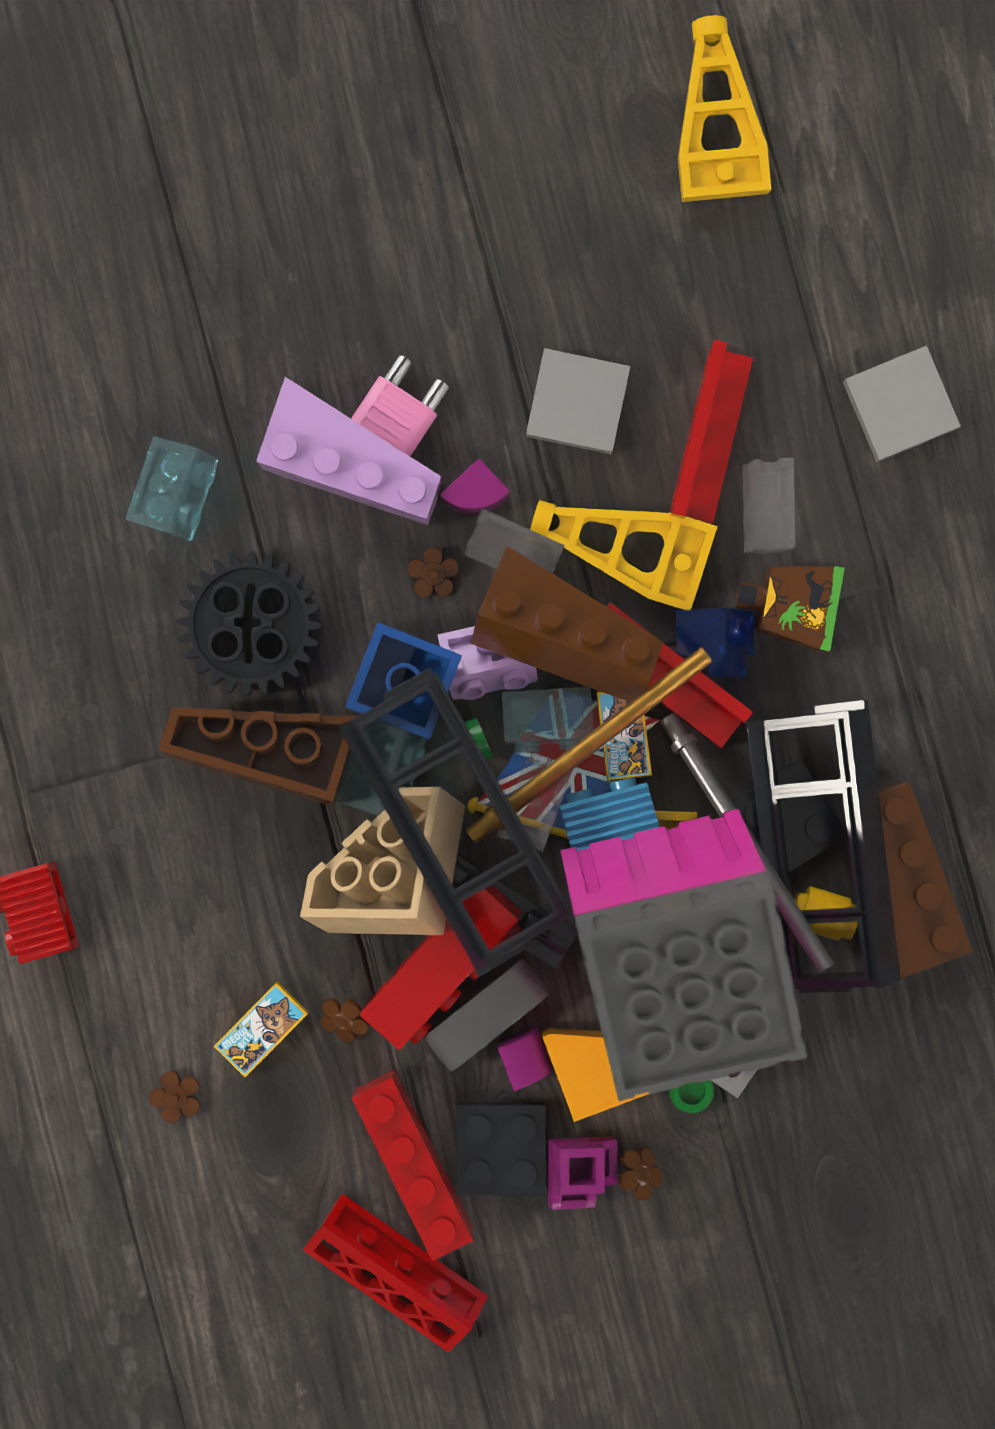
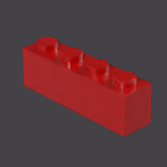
[359,884,522,1051]
[352,1069,474,1261]

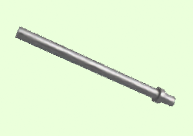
[660,713,834,973]

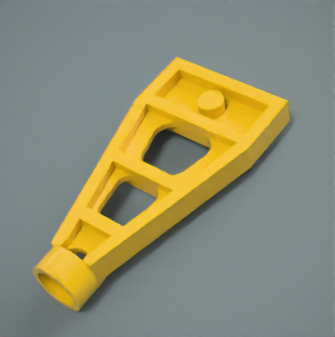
[678,15,771,202]
[529,500,718,612]

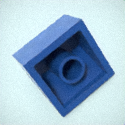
[345,623,462,739]

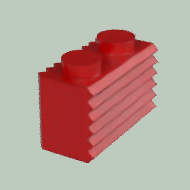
[0,861,79,964]

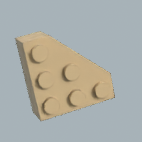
[300,787,465,935]

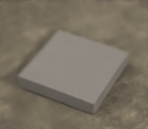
[843,345,961,463]
[526,348,630,455]

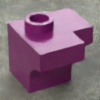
[548,1136,617,1210]

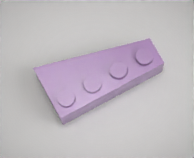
[256,377,442,526]

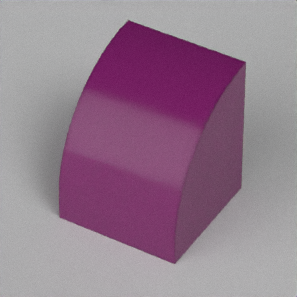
[440,458,510,515]
[498,1026,555,1091]

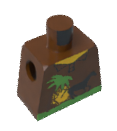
[735,566,845,654]

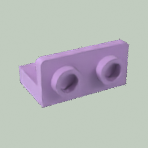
[438,626,538,700]

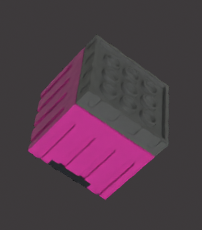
[560,809,807,1101]

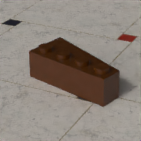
[471,546,663,702]
[158,707,358,807]
[878,781,973,978]

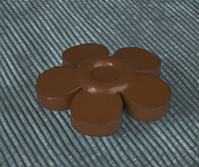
[408,548,459,597]
[320,998,369,1042]
[149,1071,200,1123]
[618,1148,662,1200]

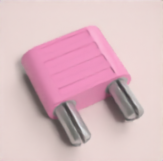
[351,355,449,456]

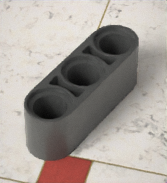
[423,956,551,1072]

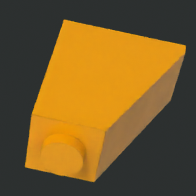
[542,1028,649,1122]

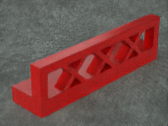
[669,340,753,525]
[607,603,753,748]
[303,1193,488,1353]

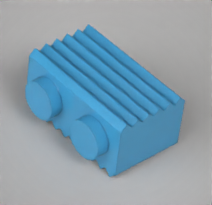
[560,777,659,851]

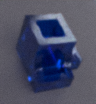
[676,608,754,678]

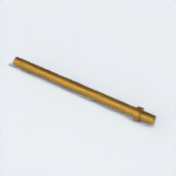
[466,647,713,843]

